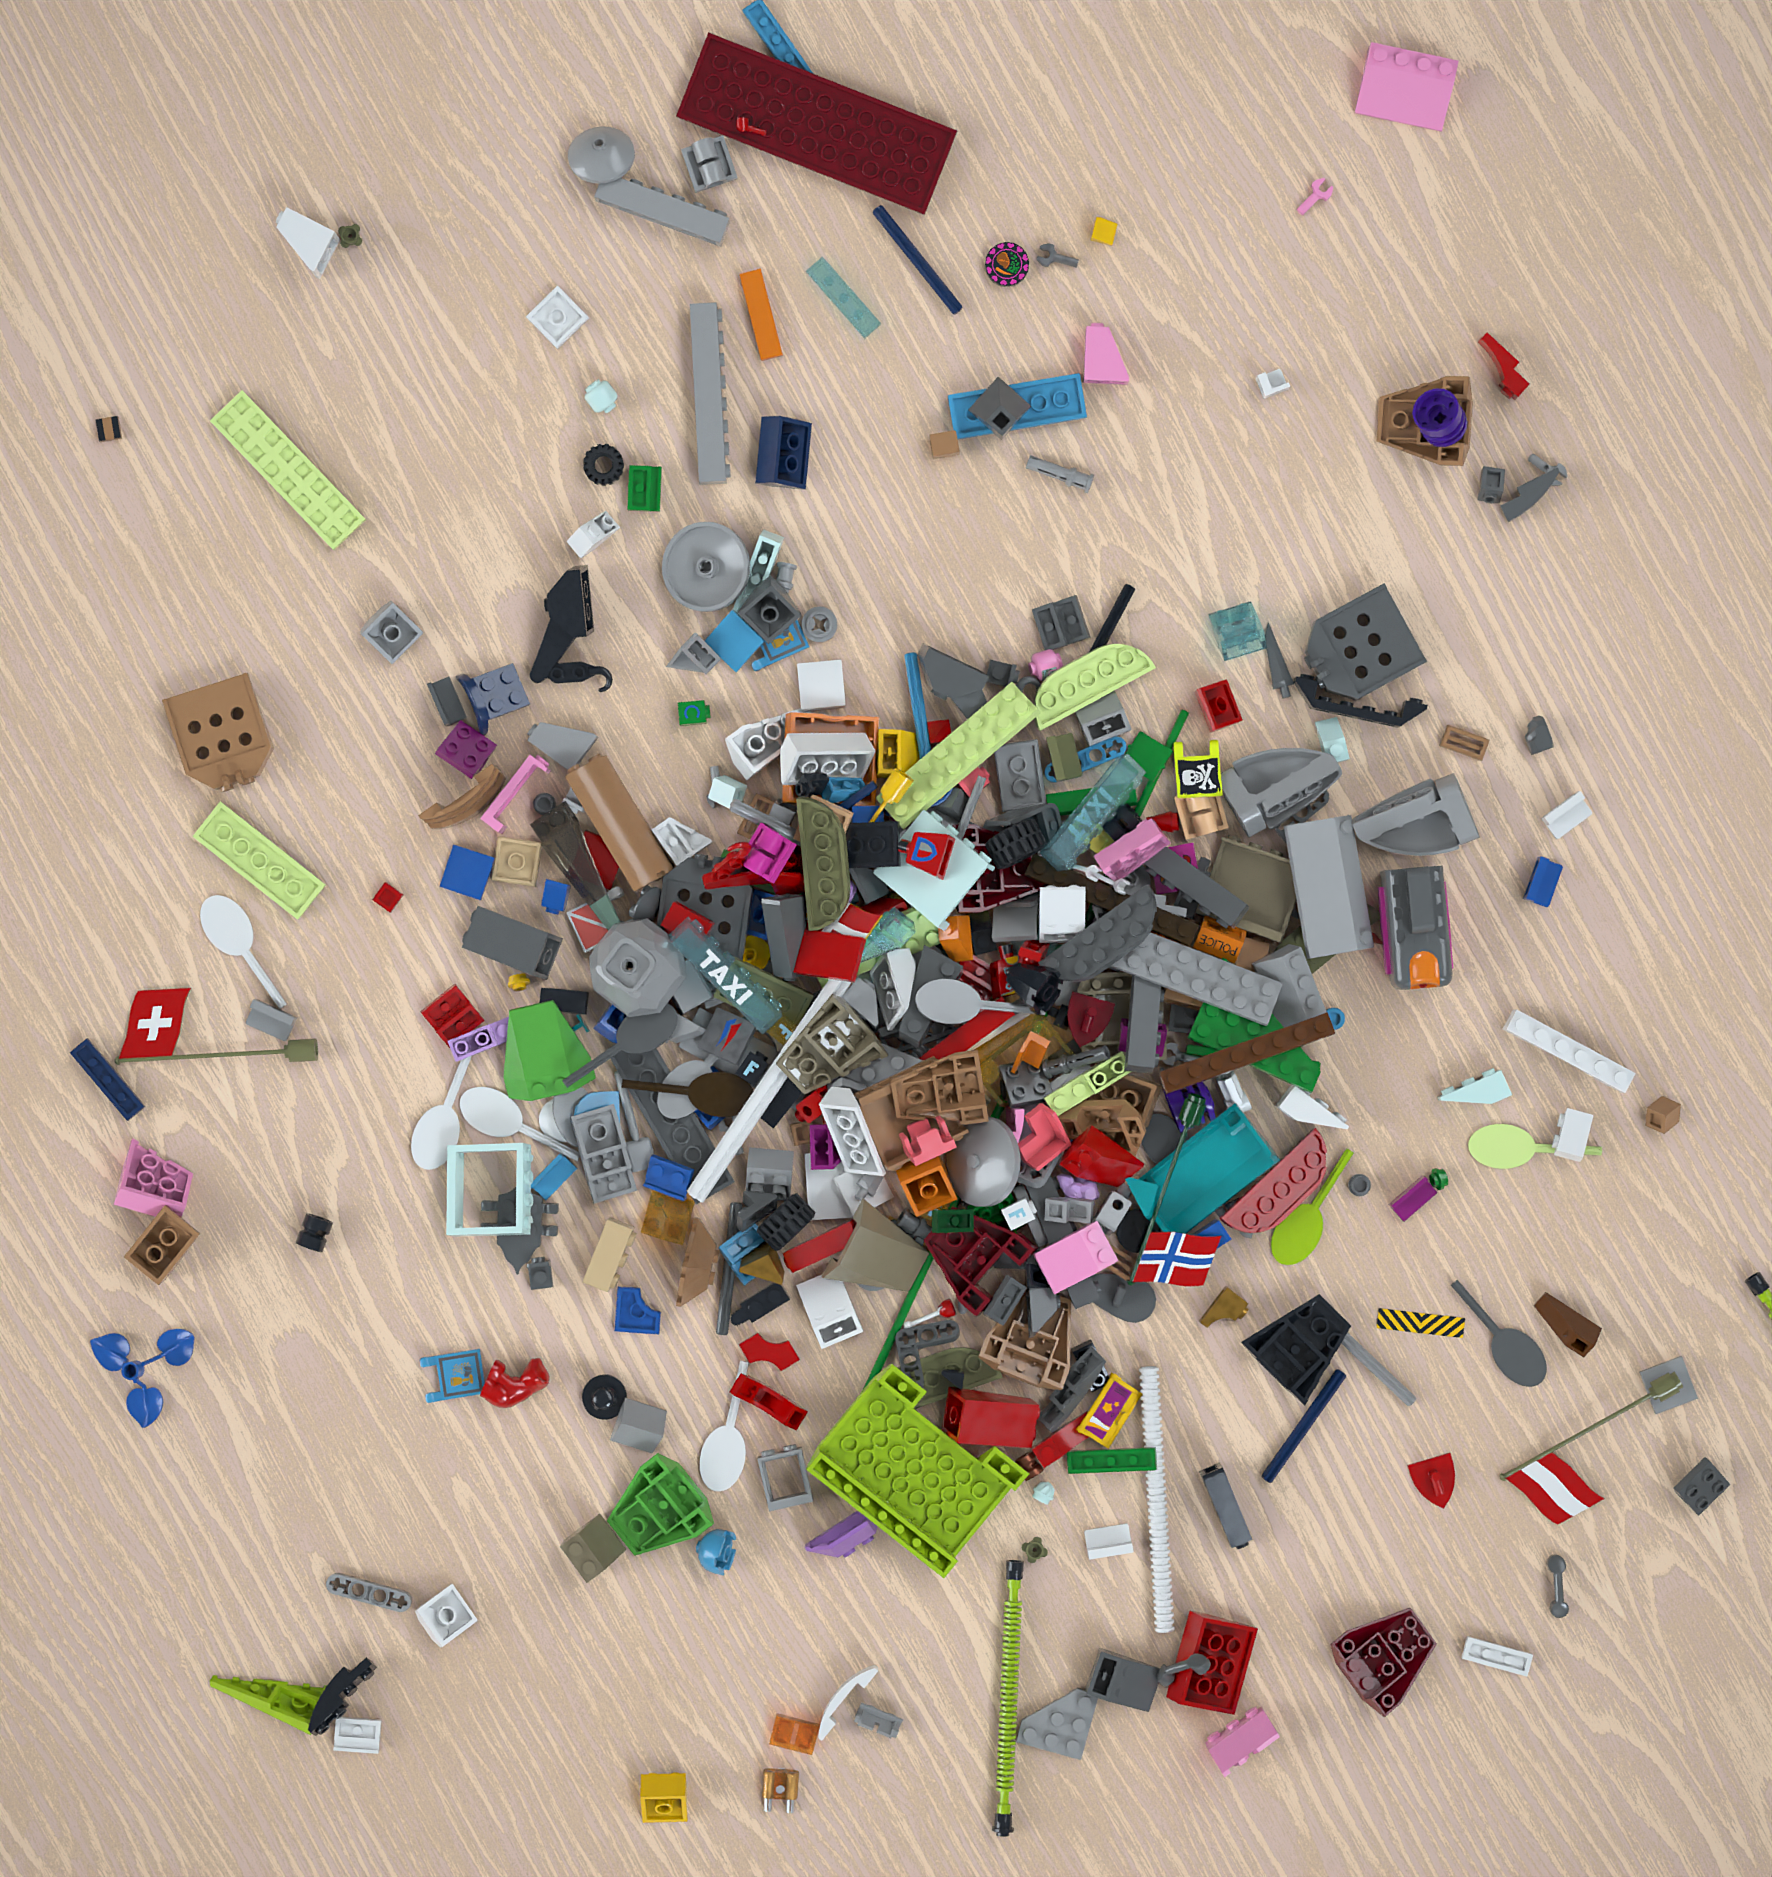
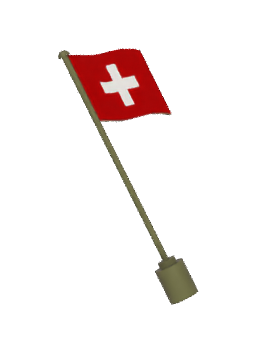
[114,988,318,1065]

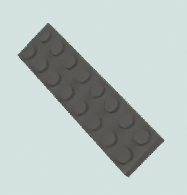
[607,1047,735,1205]

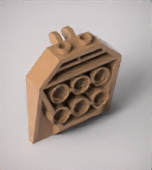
[162,673,274,792]

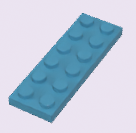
[948,373,1087,440]

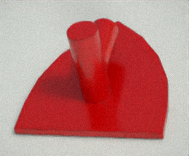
[1407,1453,1455,1509]

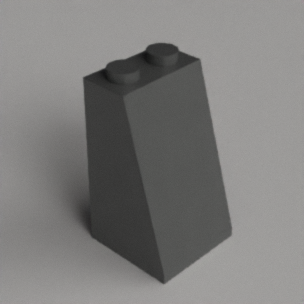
[462,906,563,980]

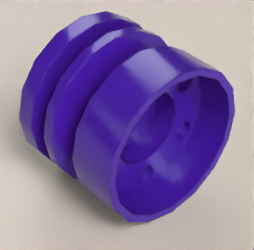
[1412,389,1468,447]
[1163,1082,1216,1133]

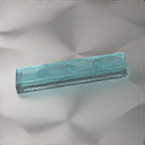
[806,256,881,339]

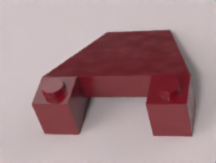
[924,1206,1038,1317]

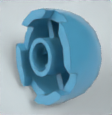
[696,1529,736,1576]

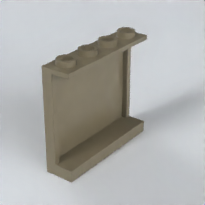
[1195,835,1297,943]

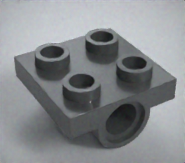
[998,1061,1053,1109]
[1673,1457,1730,1516]

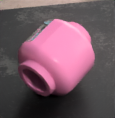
[1028,649,1063,681]

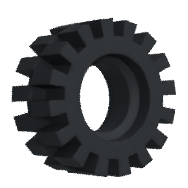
[583,444,624,486]

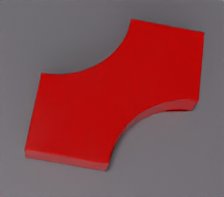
[739,1333,800,1371]

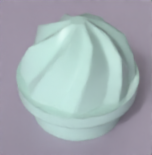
[1032,1482,1055,1505]

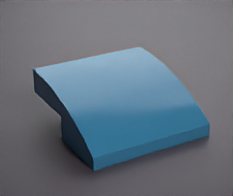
[705,610,765,673]
[719,1223,780,1286]

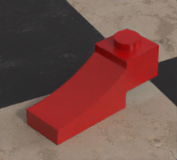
[1478,332,1530,400]
[1031,1411,1089,1468]

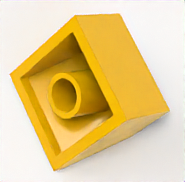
[640,1772,688,1823]

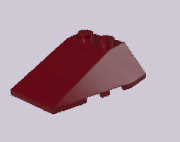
[952,824,1044,913]

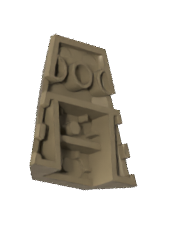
[776,994,888,1094]
[822,1198,929,1292]

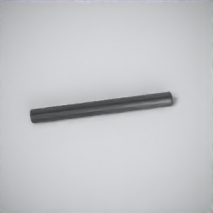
[716,1202,742,1335]

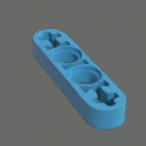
[1044,736,1127,783]

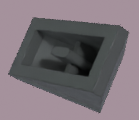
[932,787,969,822]

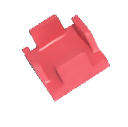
[899,1115,957,1166]

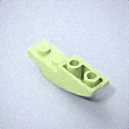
[1043,1051,1131,1116]

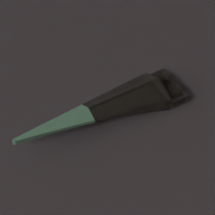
[530,801,620,931]

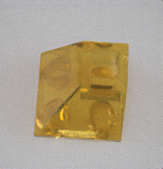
[641,1190,695,1245]

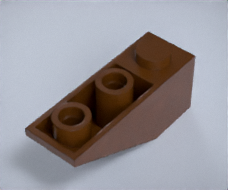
[1534,1292,1602,1358]

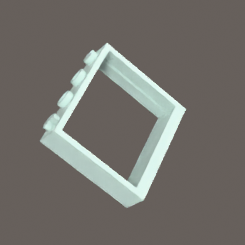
[446,1143,534,1237]

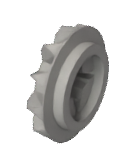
[802,607,837,642]

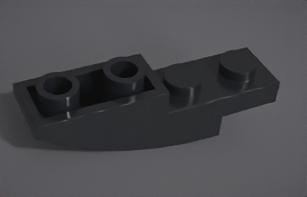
[308,1657,377,1736]

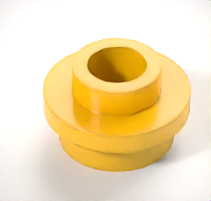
[508,973,530,991]

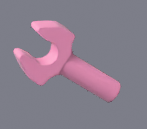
[1296,178,1333,216]

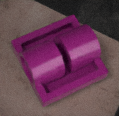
[435,720,497,779]

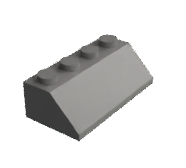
[1252,944,1327,1028]

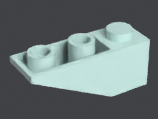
[1437,1068,1512,1104]

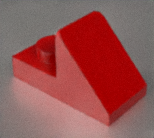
[1018,940,1050,966]

